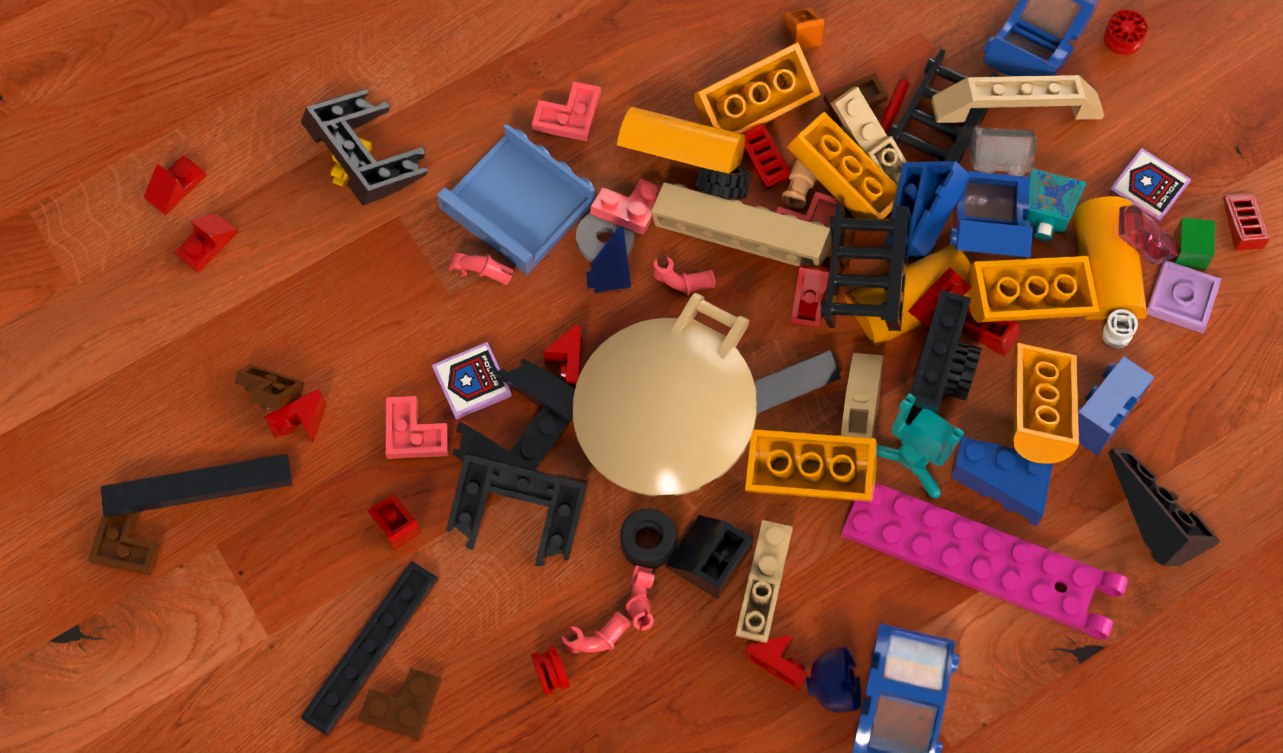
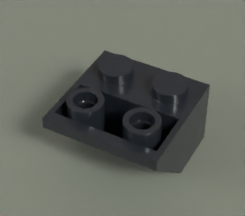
[665,515,753,600]

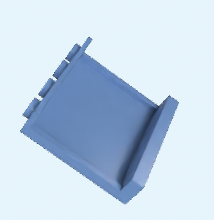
[437,124,595,275]

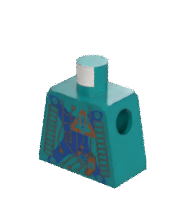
[1024,168,1086,242]

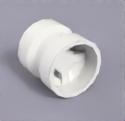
[1102,309,1138,349]

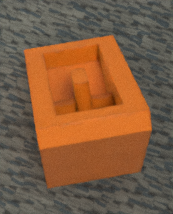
[783,7,825,50]

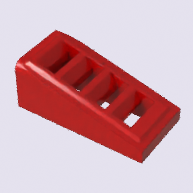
[741,123,791,190]
[1223,194,1269,251]
[962,307,1020,356]

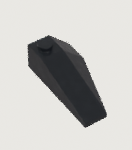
[1108,448,1220,566]

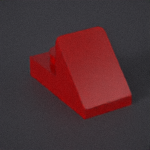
[144,155,206,216]
[175,213,238,273]
[790,263,830,328]
[908,267,972,328]
[543,325,582,388]
[264,389,326,442]
[367,494,420,550]
[745,635,808,691]

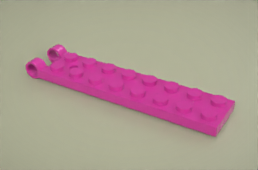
[841,482,1128,640]

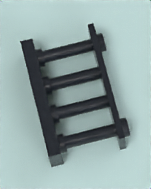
[888,49,1003,164]
[820,204,912,331]
[905,290,971,426]

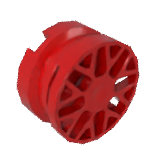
[1104,9,1148,55]
[530,645,570,696]

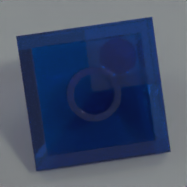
[586,227,631,295]

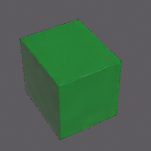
[1173,217,1215,271]

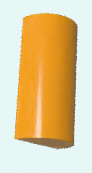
[694,42,821,134]
[617,107,745,174]
[787,112,898,232]
[1073,196,1147,320]
[845,245,971,347]
[967,256,1100,322]
[1014,343,1079,464]
[745,429,877,502]

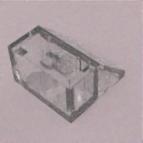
[968,127,1037,176]

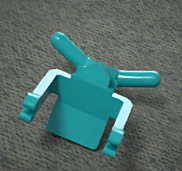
[877,393,964,499]

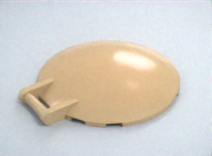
[573,293,757,497]

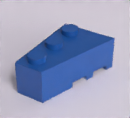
[951,436,1053,527]

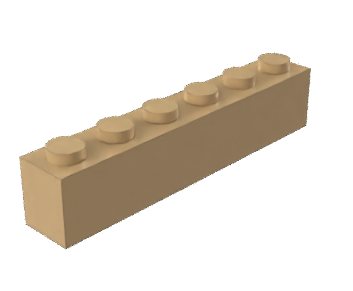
[651,182,832,267]

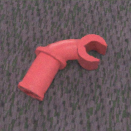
[449,253,513,286]
[653,257,715,296]
[626,565,655,631]
[562,612,631,654]

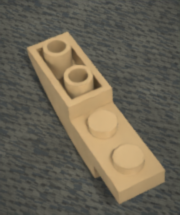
[831,87,907,186]
[841,353,884,438]
[735,520,793,643]

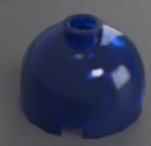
[806,647,862,713]

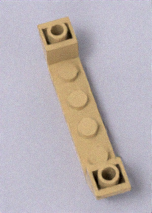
[931,75,1104,123]

